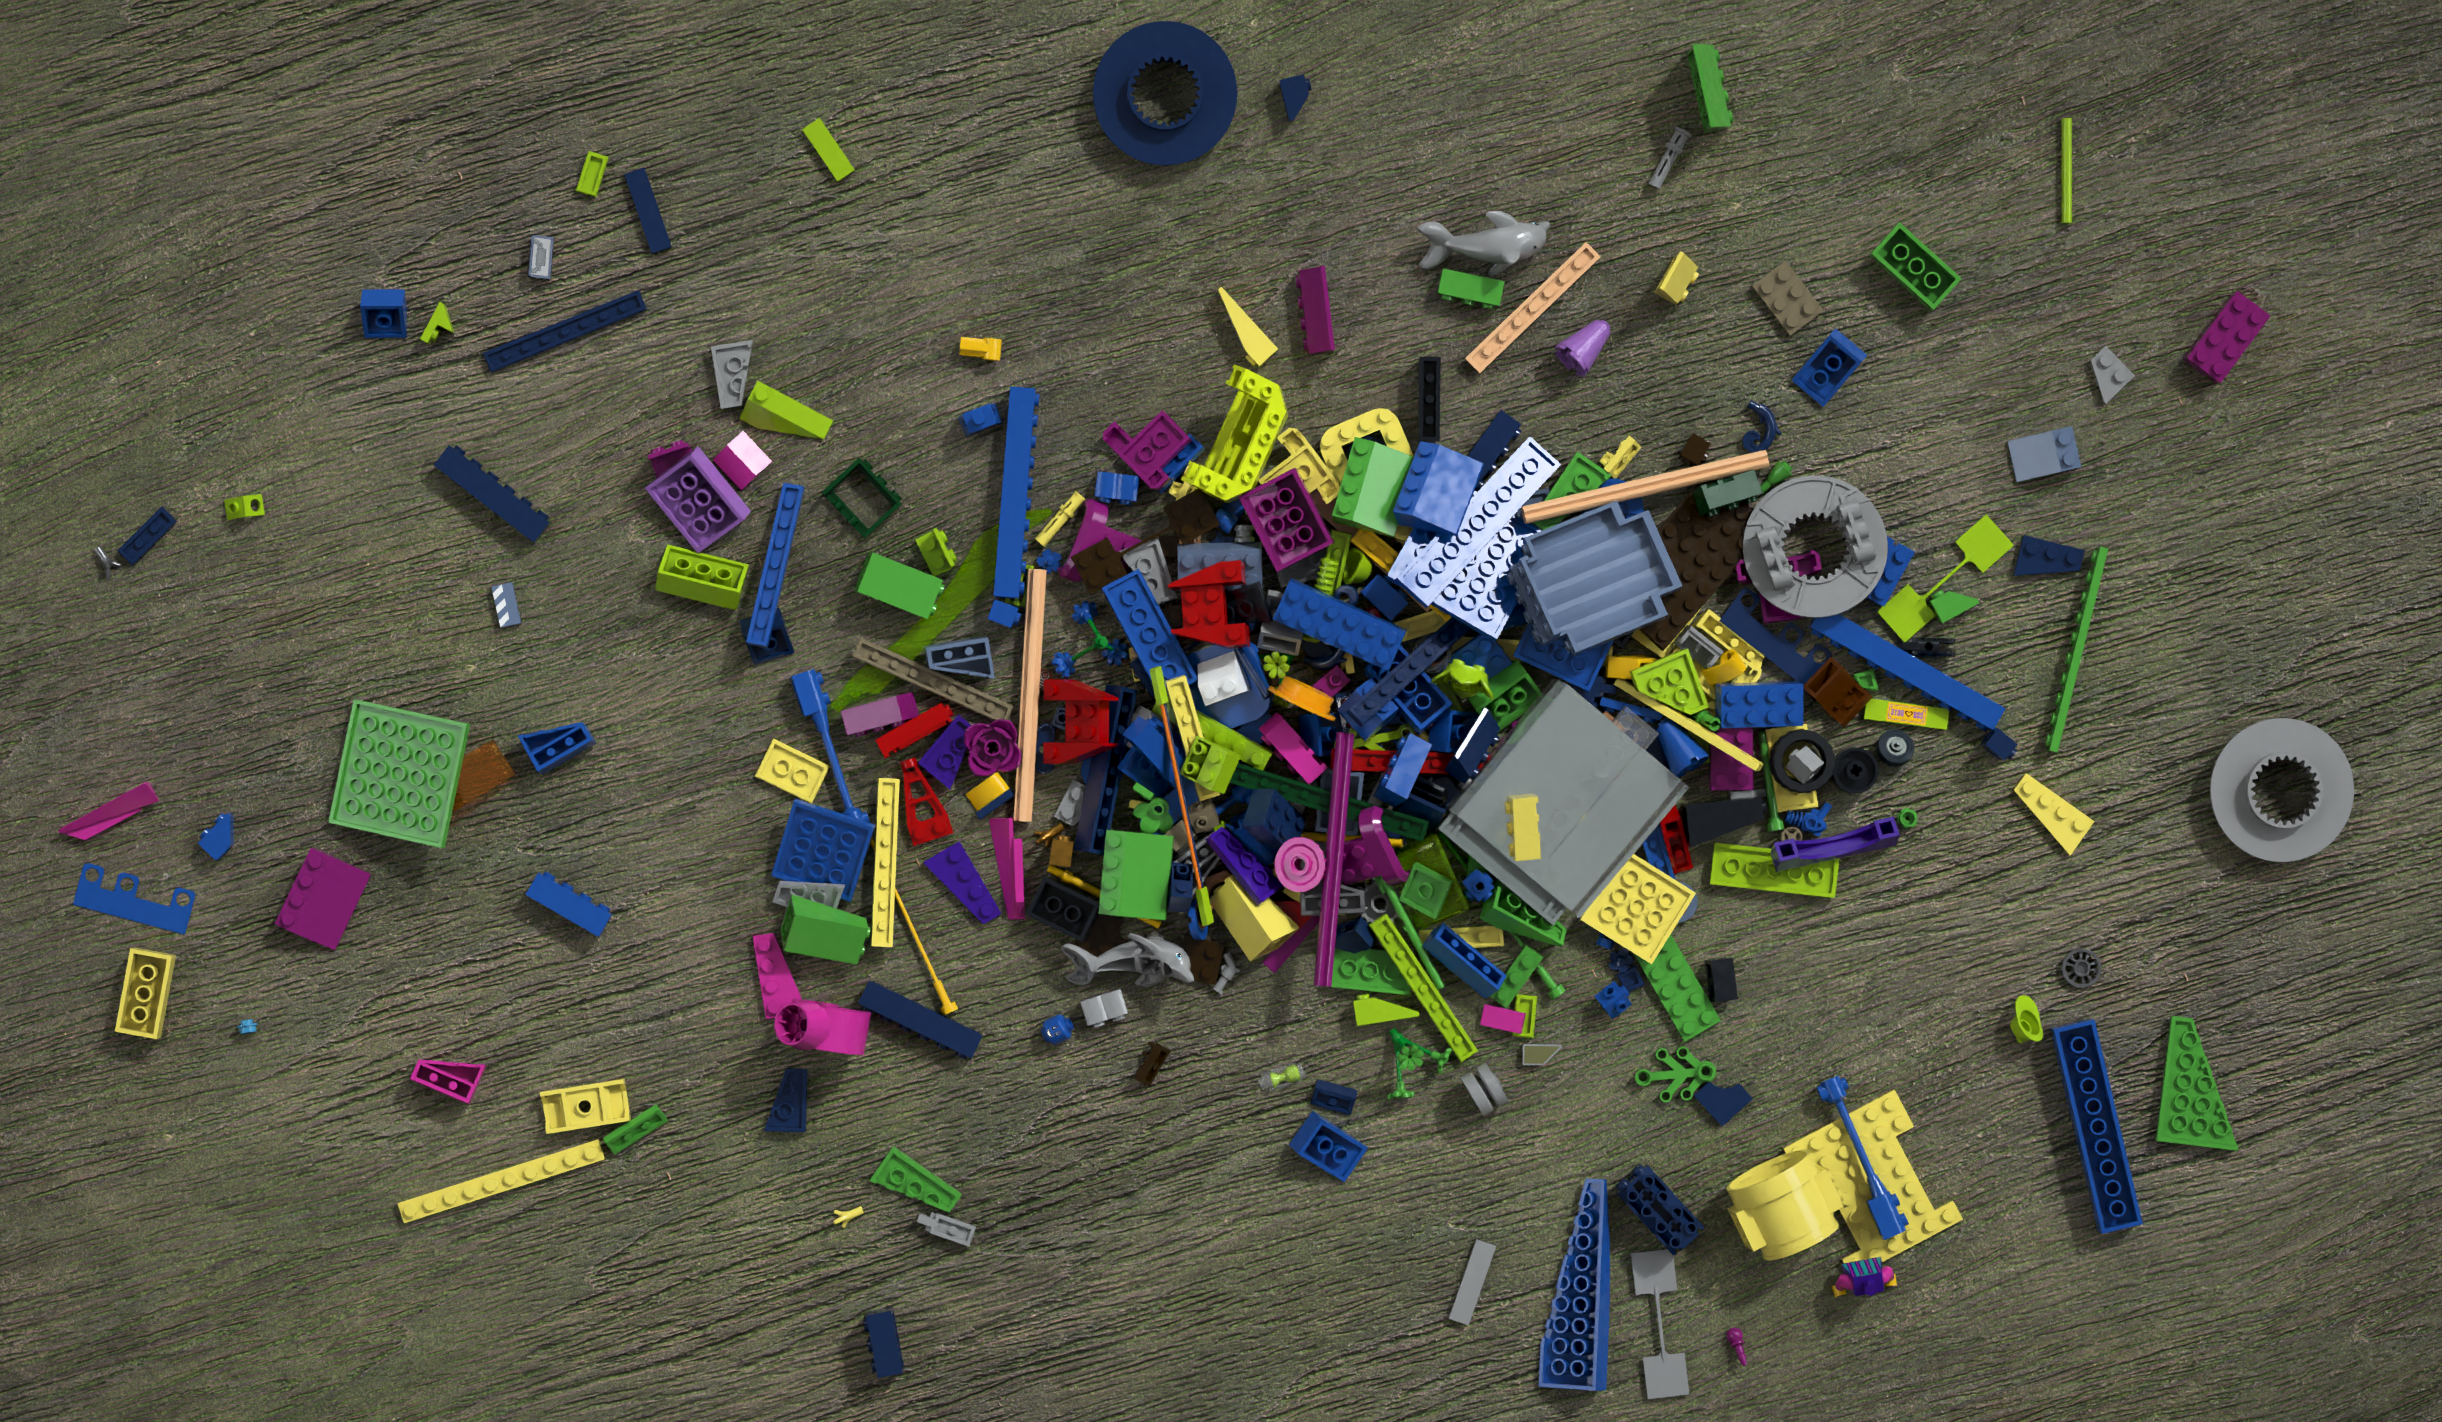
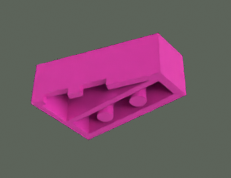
[1259,712,1328,784]

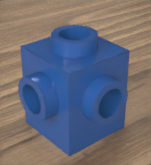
[1460,869,1494,902]
[1594,981,1632,1020]

